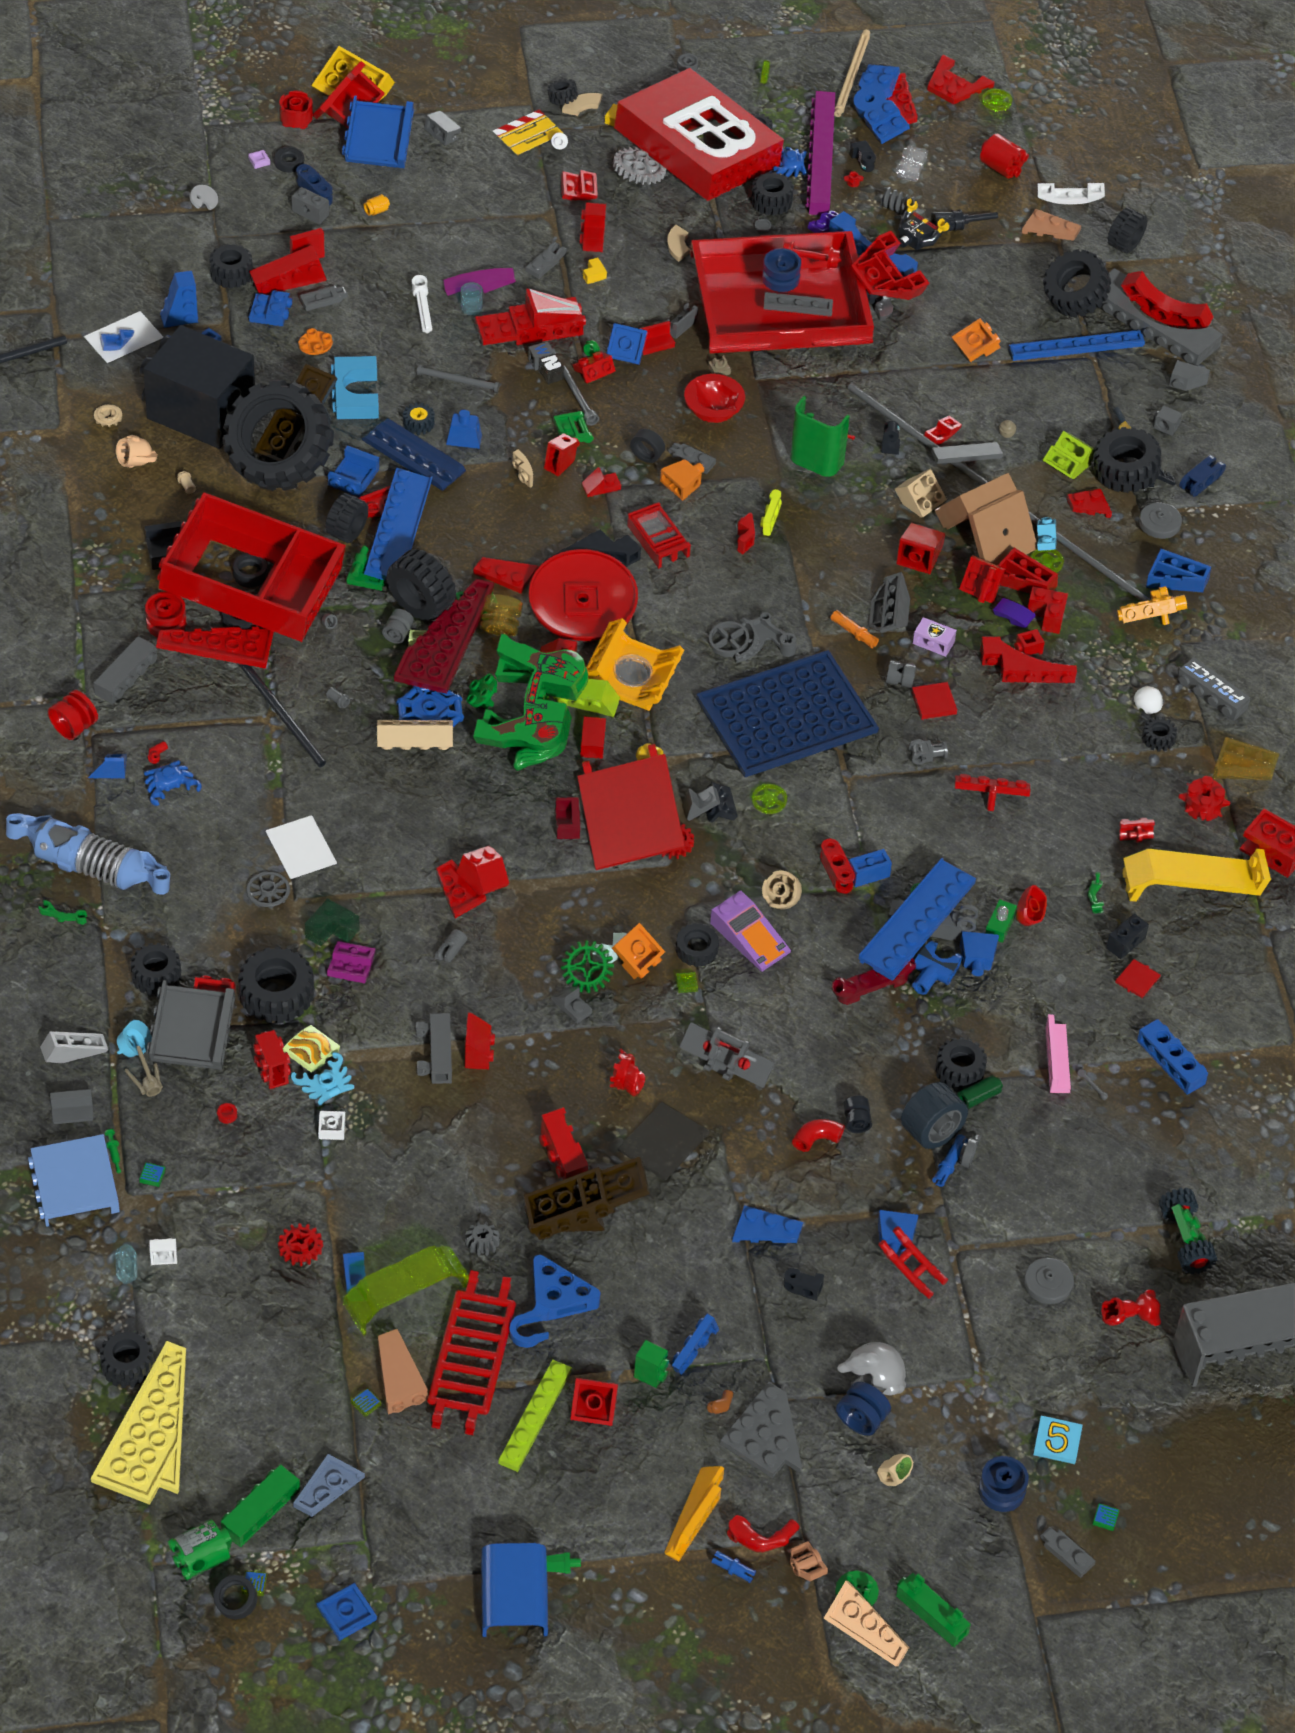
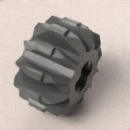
[465,1221,500,1257]

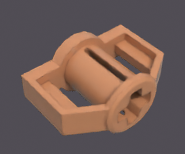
[790,1541,828,1581]

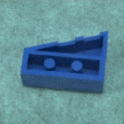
[160,271,198,328]
[1146,549,1211,592]

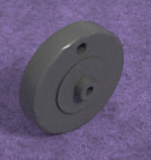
[1139,502,1182,539]
[1024,1258,1074,1304]

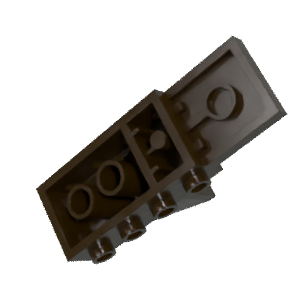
[254,364,338,462]
[524,1156,650,1240]

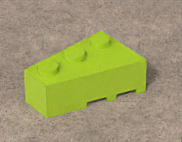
[552,679,620,717]

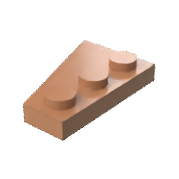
[1022,209,1081,241]

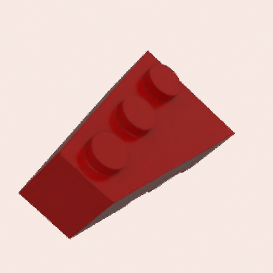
[998,547,1058,594]
[539,1107,589,1180]

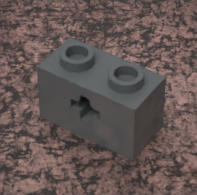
[292,187,329,225]

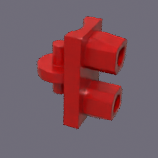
[1119,818,1155,843]

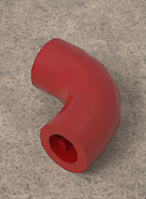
[792,1119,845,1152]

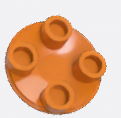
[298,328,333,355]

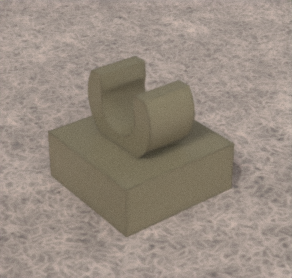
[708,356,731,375]

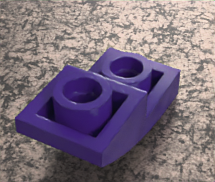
[807,211,839,233]
[993,598,1035,628]

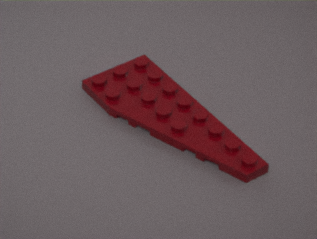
[394,579,494,694]

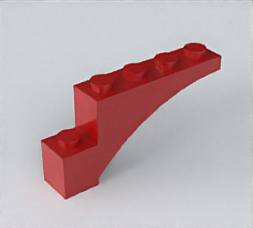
[980,637,1077,683]

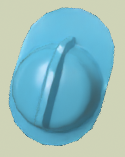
[116,1020,152,1057]

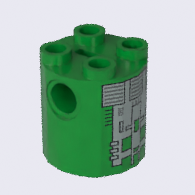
[167,1520,232,1581]

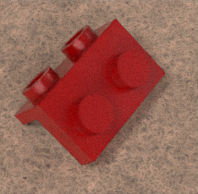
[573,351,616,383]

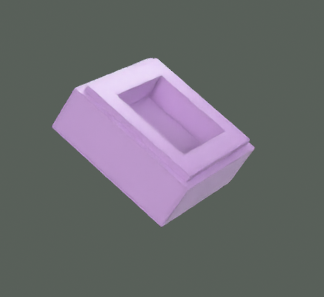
[248,150,270,169]

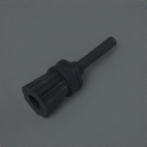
[930,209,998,233]

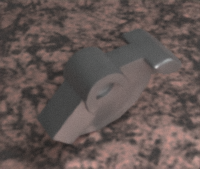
[875,296,893,321]

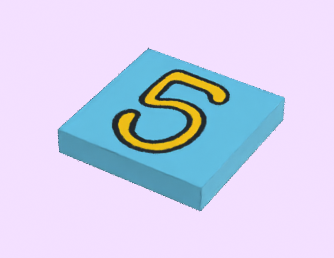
[1033,1416,1082,1464]

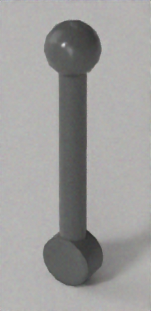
[1078,1069,1108,1100]

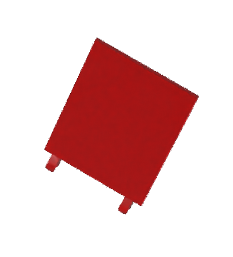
[577,744,685,870]

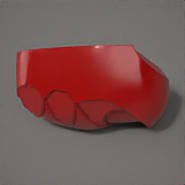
[1016,885,1047,926]

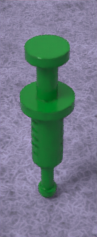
[104,1129,121,1174]

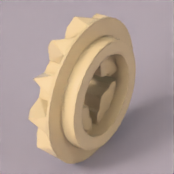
[94,404,122,428]

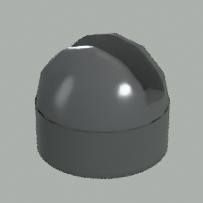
[321,613,338,629]

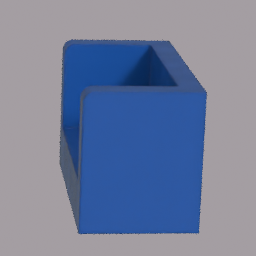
[849,849,892,887]
[343,1252,368,1302]

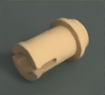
[177,471,196,494]

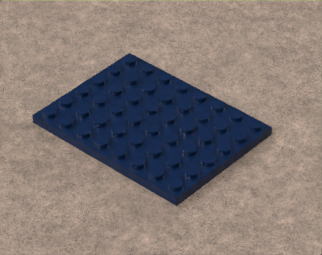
[696,650,879,778]

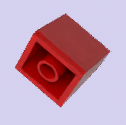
[897,523,945,575]

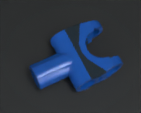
[912,941,962,995]

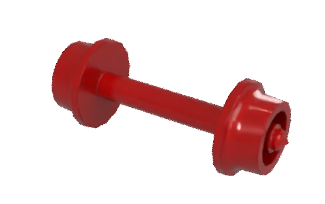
[781,240,842,270]

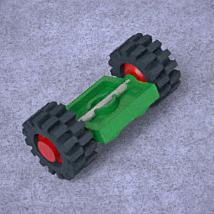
[1159,1188,1218,1274]

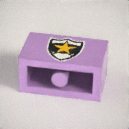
[913,617,956,657]

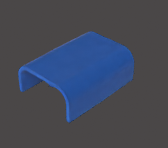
[481,1543,548,1637]

